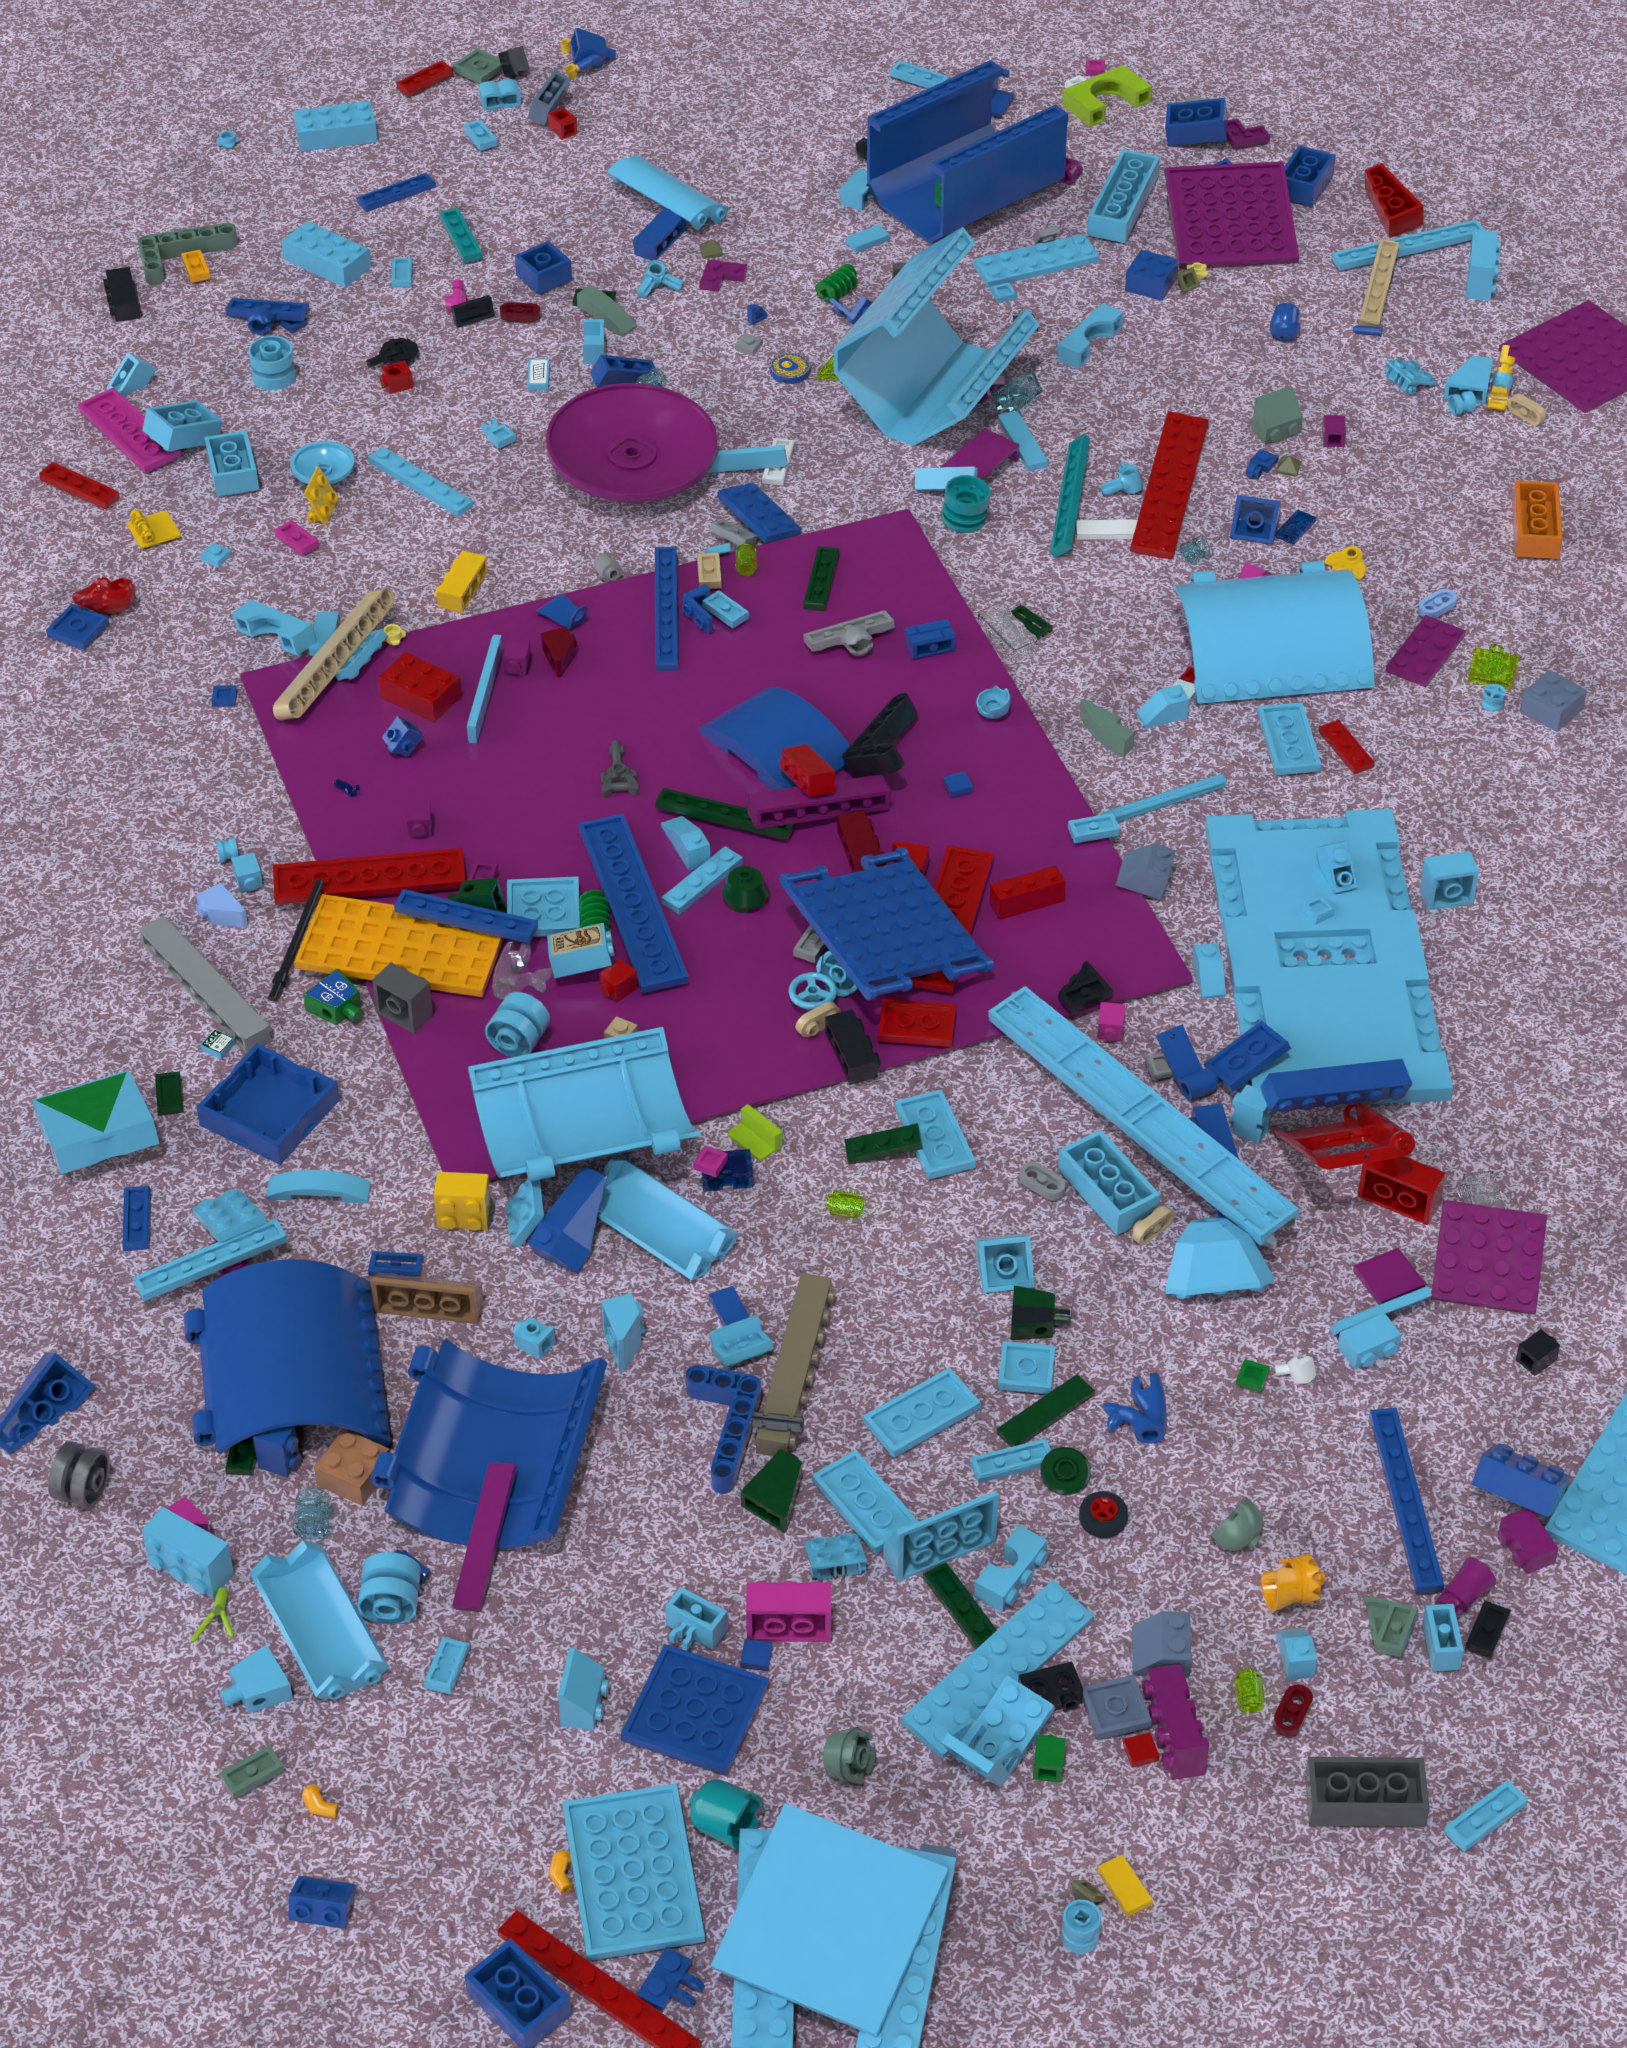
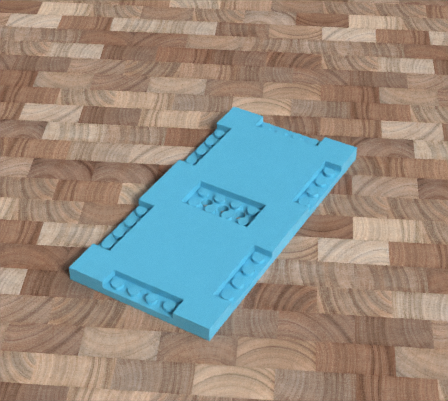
[1205,809,1453,1105]

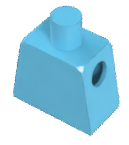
[220,1645,293,1713]

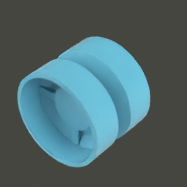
[248,336,296,390]
[485,992,550,1057]
[357,1552,421,1624]

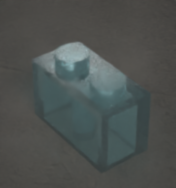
[991,373,1042,413]

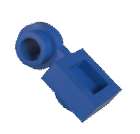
[1245,449,1279,480]

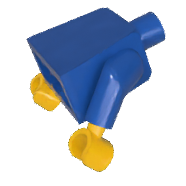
[561,28,616,79]

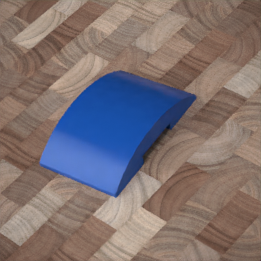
[699,687,850,790]

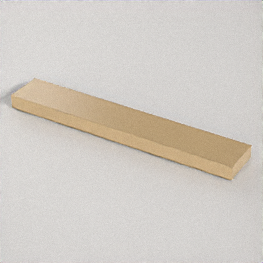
[1358,238,1400,327]

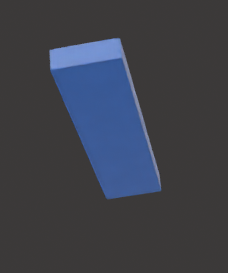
[357,173,436,212]

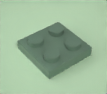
[453,48,503,84]

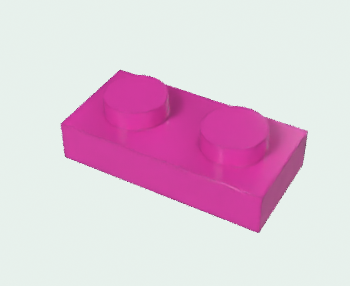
[274,520,319,557]

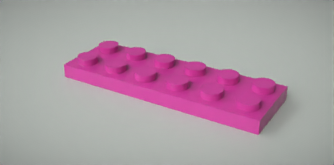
[77,388,182,474]

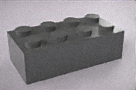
[1305,1757,1430,1827]

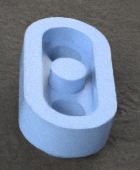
[1418,589,1457,618]

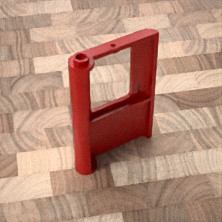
[1271,1102,1415,1170]

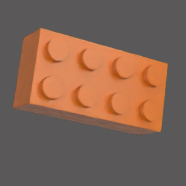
[1512,480,1563,559]

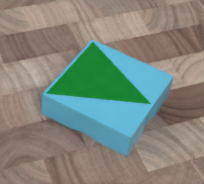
[32,1070,159,1174]

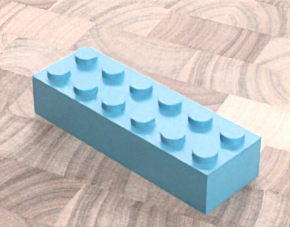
[1087,149,1160,243]

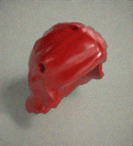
[71,577,136,614]

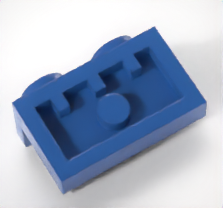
[288,1876,356,1929]

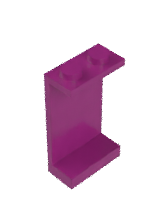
[940,428,1019,480]

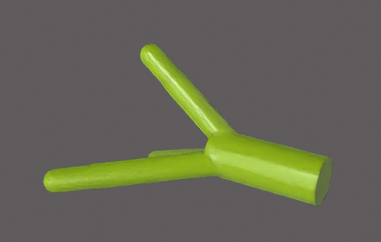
[190,1587,234,1642]

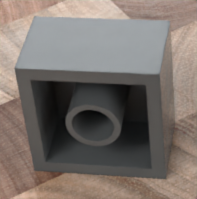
[372,962,433,1034]

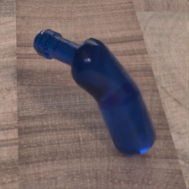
[333,779,360,797]

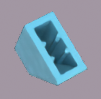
[1443,355,1493,405]

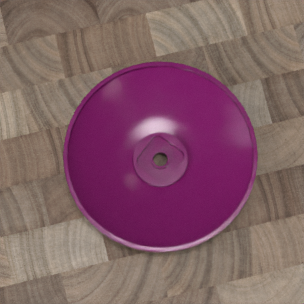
[546,383,717,502]

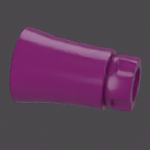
[1435,1557,1496,1618]

